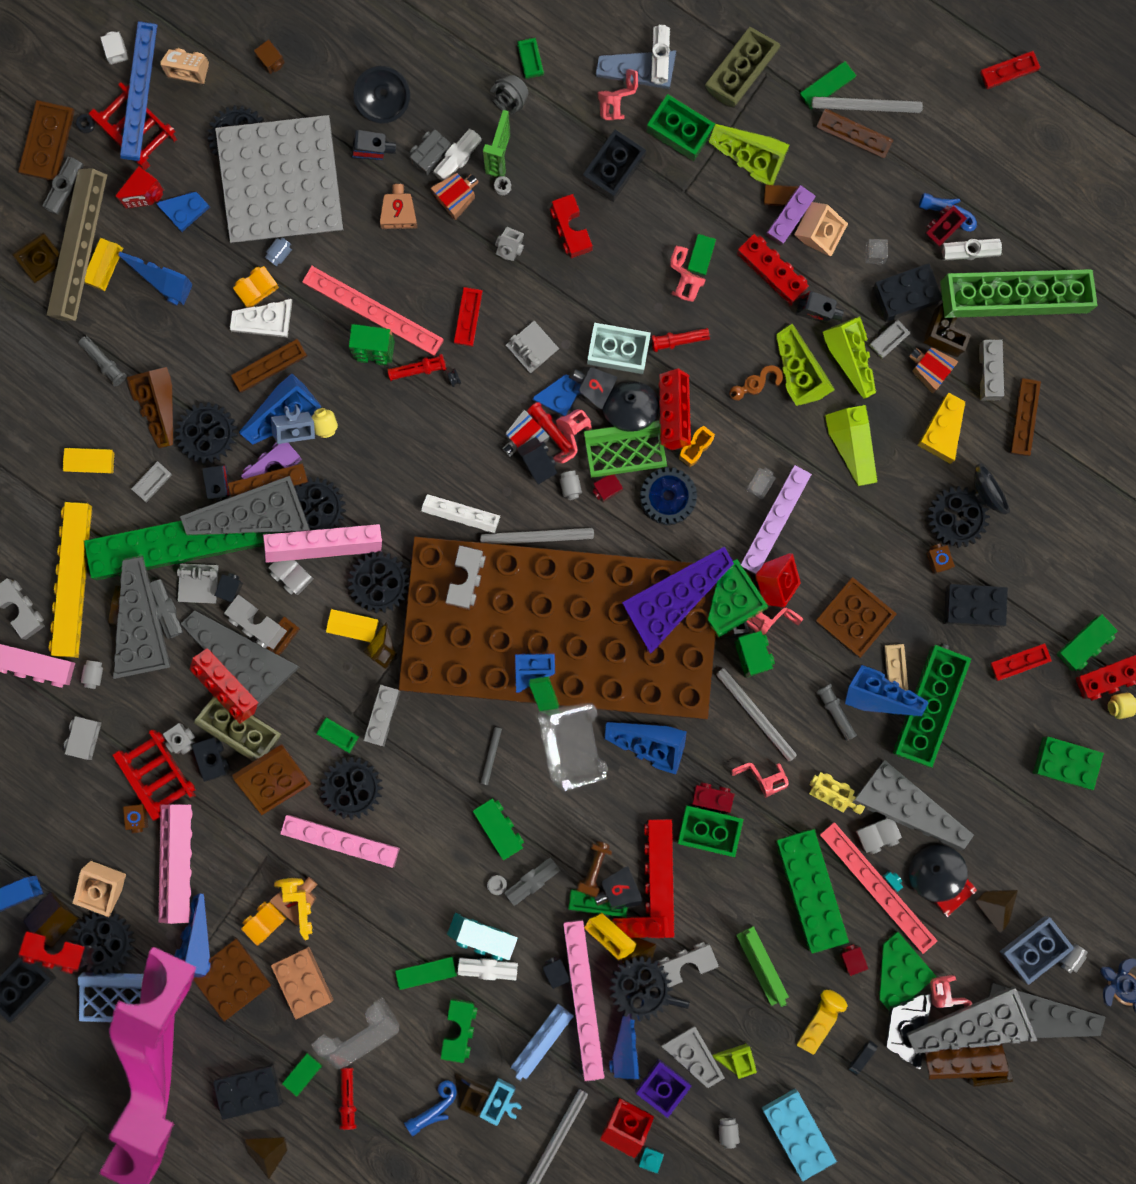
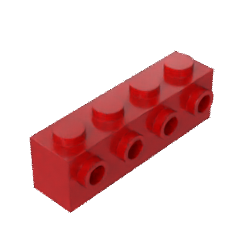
[737,234,809,305]
[659,368,691,450]
[189,648,258,724]
[1075,655,1136,701]

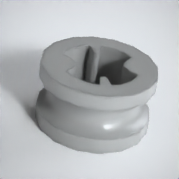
[494,176,511,195]

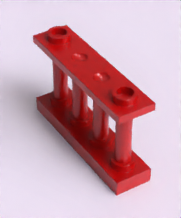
[88,82,177,170]
[113,730,196,821]

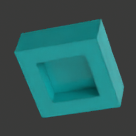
[882,871,903,892]
[639,1147,664,1174]

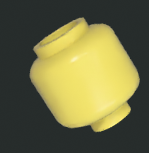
[311,408,338,438]
[1108,692,1136,719]

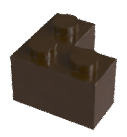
[923,303,971,357]

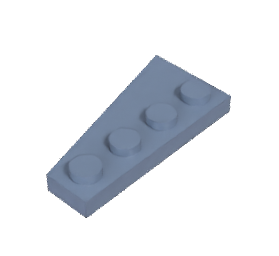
[596,51,676,89]

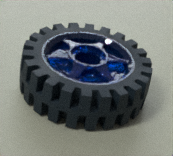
[640,467,697,525]

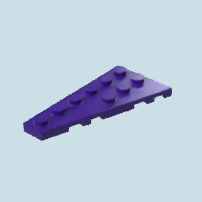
[622,547,734,654]

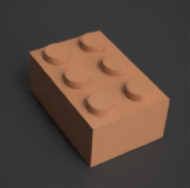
[271,947,334,1019]

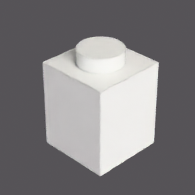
[101,32,128,64]

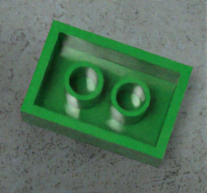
[646,94,715,161]
[349,324,395,365]
[734,631,775,678]
[1033,736,1104,790]
[677,806,744,857]

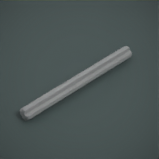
[811,97,923,113]
[480,528,594,544]
[716,668,797,761]
[527,1089,588,1184]

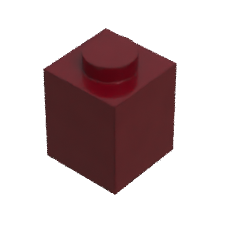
[592,474,623,502]
[839,944,868,976]

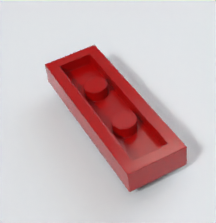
[980,51,1040,89]
[454,287,483,347]
[990,643,1052,681]
[613,916,669,938]

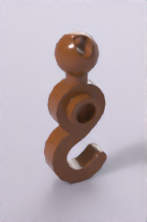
[729,365,783,401]

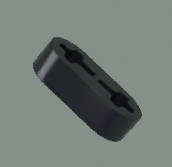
[848,1040,878,1076]

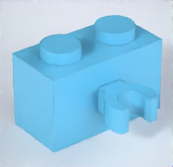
[480,1078,522,1126]

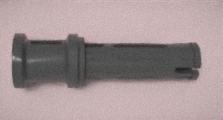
[78,336,127,387]
[816,684,857,741]

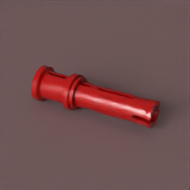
[651,328,710,353]
[388,354,446,381]
[527,402,574,454]
[339,1068,357,1130]

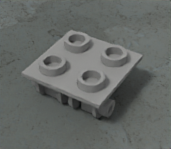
[506,321,559,374]
[177,564,219,603]

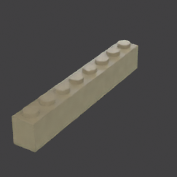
[47,168,107,321]

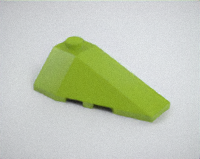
[709,124,789,185]
[823,317,876,399]
[777,324,835,406]
[825,405,877,486]

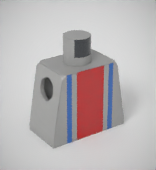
[502,410,549,457]

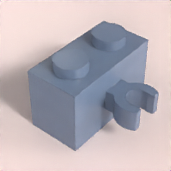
[271,405,315,444]

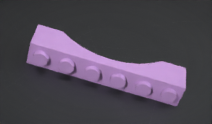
[741,465,812,576]

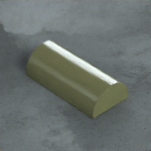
[705,27,780,107]
[194,696,281,762]

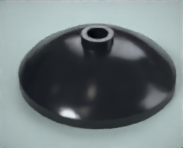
[354,66,410,123]
[603,381,660,432]
[974,463,1010,515]
[909,845,968,902]

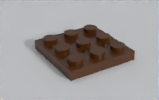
[815,577,897,658]
[232,744,311,815]
[193,938,272,1021]

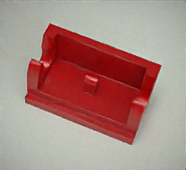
[934,879,977,917]

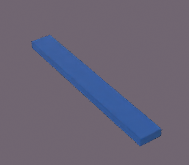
[120,22,157,161]

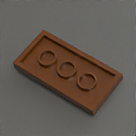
[19,100,75,181]
[924,1043,1009,1079]

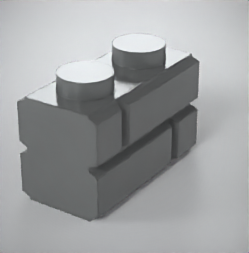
[409,129,451,175]

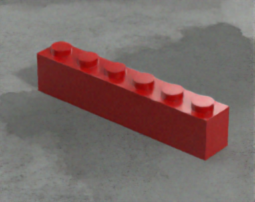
[644,819,674,938]

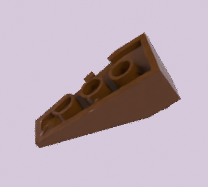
[127,367,173,448]

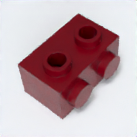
[925,205,967,246]
[691,783,735,813]

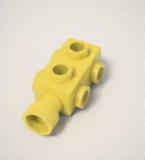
[809,772,865,815]

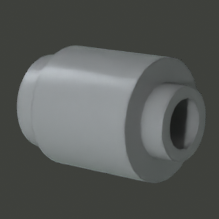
[560,471,582,500]
[81,660,103,689]
[1060,943,1088,974]
[718,1118,740,1148]

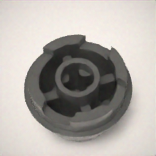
[491,75,528,114]

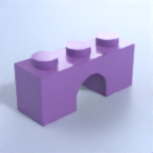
[765,185,816,246]
[241,442,302,479]

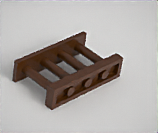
[577,841,612,897]

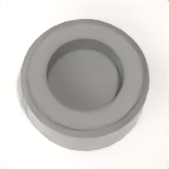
[487,875,507,895]

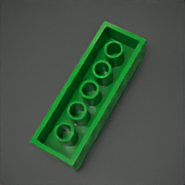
[892,645,972,768]
[775,829,849,954]

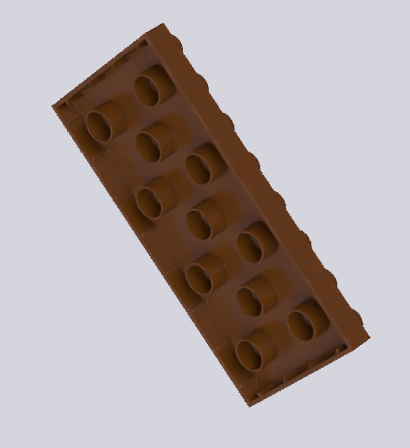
[399,537,718,720]

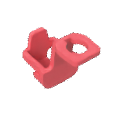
[598,69,638,120]
[671,246,706,302]
[553,409,592,463]
[747,608,803,635]
[731,763,788,798]
[930,975,972,1008]

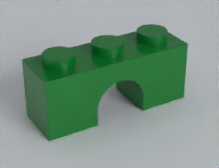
[441,998,477,1063]

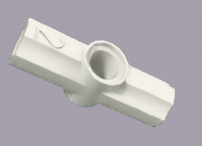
[651,25,670,84]
[433,129,482,181]
[942,239,1002,261]
[458,958,518,980]

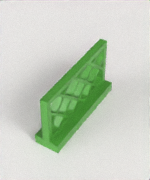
[483,110,510,177]
[584,420,667,478]
[736,926,789,1007]

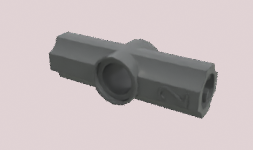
[42,157,84,215]
[150,579,184,639]
[504,857,561,906]

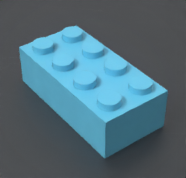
[761,1089,837,1181]

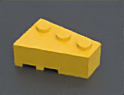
[917,392,965,464]

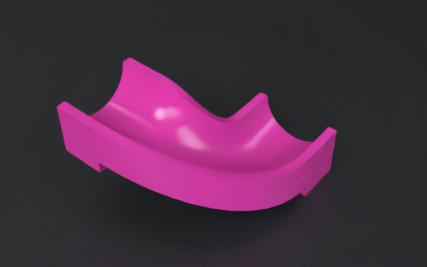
[100,947,196,1184]

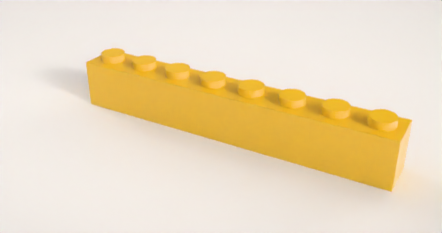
[49,502,92,658]

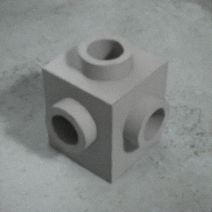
[495,227,524,261]
[163,723,195,755]

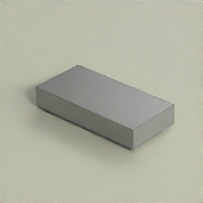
[869,319,910,359]
[132,461,172,503]

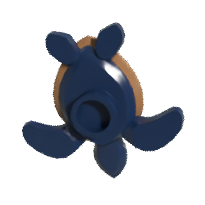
[1100,958,1136,1013]

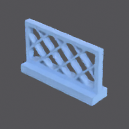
[78,972,144,1022]
[511,1004,574,1080]

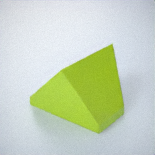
[712,1043,757,1079]

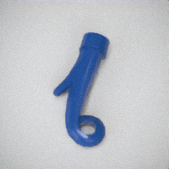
[919,193,977,231]
[404,1081,457,1136]

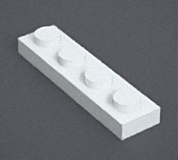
[421,494,500,533]

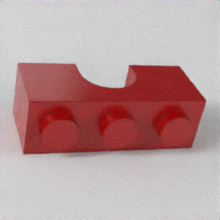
[550,194,593,258]
[19,932,85,974]

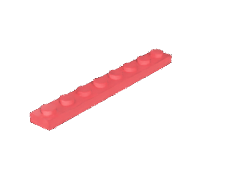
[303,266,444,357]
[820,822,937,954]

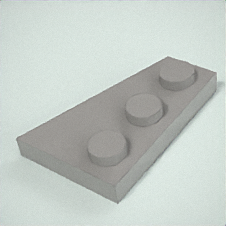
[661,1026,724,1088]

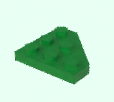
[708,559,768,637]
[879,931,937,1011]

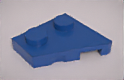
[157,192,210,232]
[533,374,577,416]
[515,653,555,693]

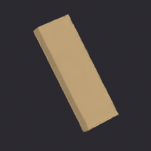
[884,644,908,691]

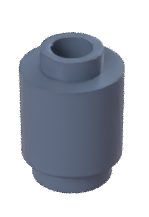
[265,237,292,267]

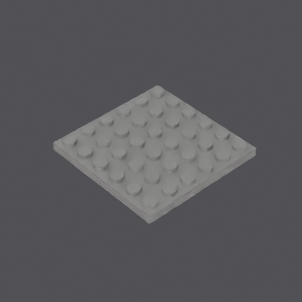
[216,115,343,243]

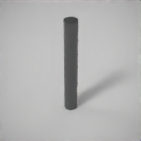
[481,727,502,785]

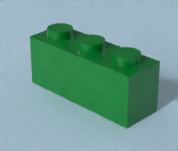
[1056,614,1118,671]
[473,798,525,861]

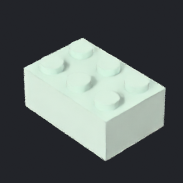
[587,323,651,374]

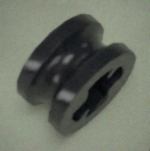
[76,114,95,133]
[447,368,461,387]

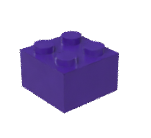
[635,1059,691,1118]

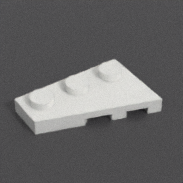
[230,299,292,338]

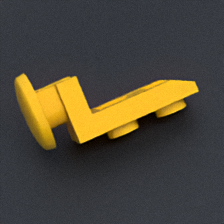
[274,878,312,940]
[797,990,847,1055]

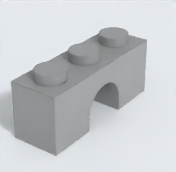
[979,340,1004,401]
[446,546,486,609]
[0,578,45,640]
[224,595,287,649]
[364,685,401,746]
[657,942,719,987]

